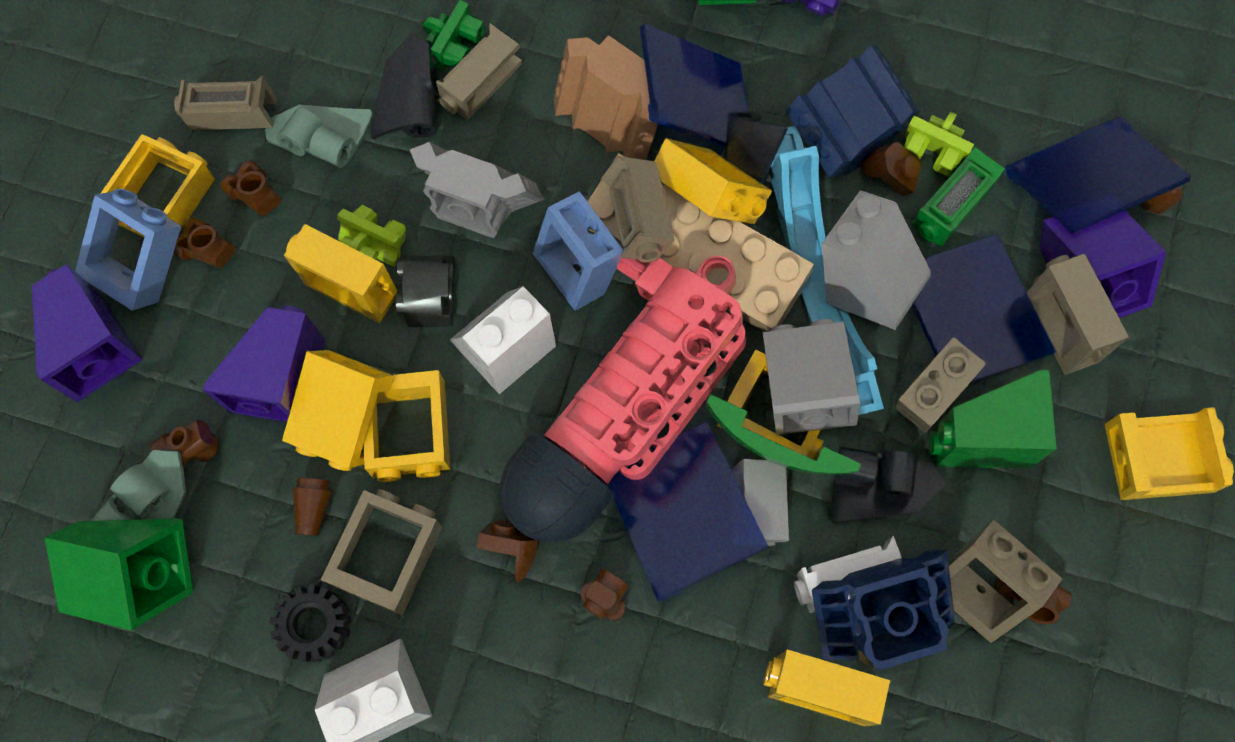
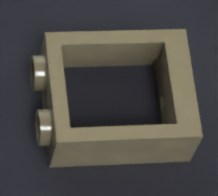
[1024,254,1129,375]
[895,337,987,433]
[321,489,443,616]
[948,519,1063,643]

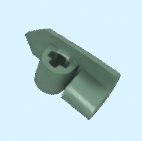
[265,104,373,168]
[90,449,186,521]

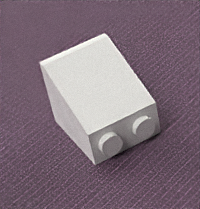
[450,286,556,394]
[315,639,432,742]

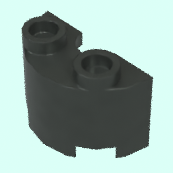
[396,255,454,327]

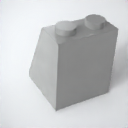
[822,190,931,330]
[763,319,860,435]

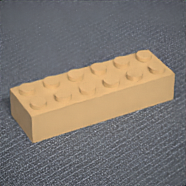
[588,153,814,332]

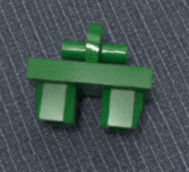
[422,0,485,72]

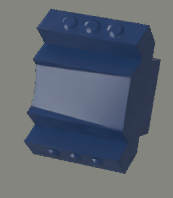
[786,45,920,178]
[812,550,955,671]

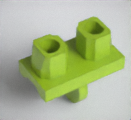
[904,111,974,177]
[337,205,406,267]

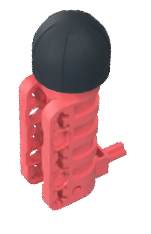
[500,256,747,543]

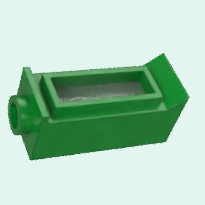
[912,147,1005,247]

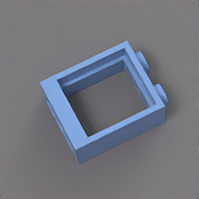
[75,189,181,311]
[533,191,624,311]

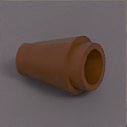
[292,478,332,536]

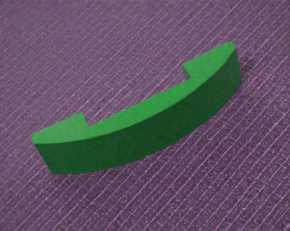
[705,394,861,475]

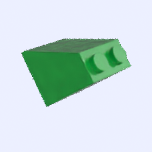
[929,370,1057,468]
[44,519,193,631]

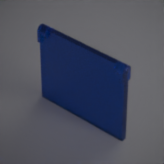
[640,23,748,147]
[1005,117,1191,234]
[912,234,1056,385]
[607,421,769,601]

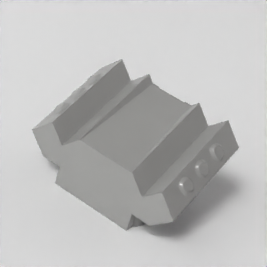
[410,142,544,239]

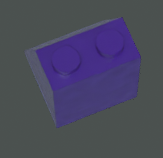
[1039,197,1166,318]
[32,264,142,402]
[203,305,326,422]

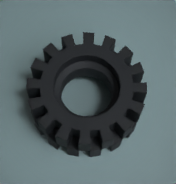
[270,585,352,663]

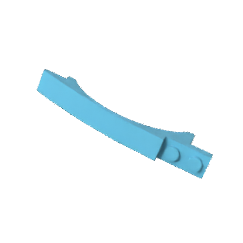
[769,126,884,415]

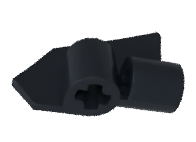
[370,34,440,140]
[721,112,788,184]
[831,447,947,523]

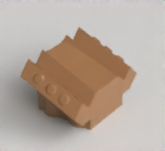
[554,35,664,160]

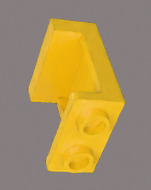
[282,350,394,471]
[1104,407,1234,500]

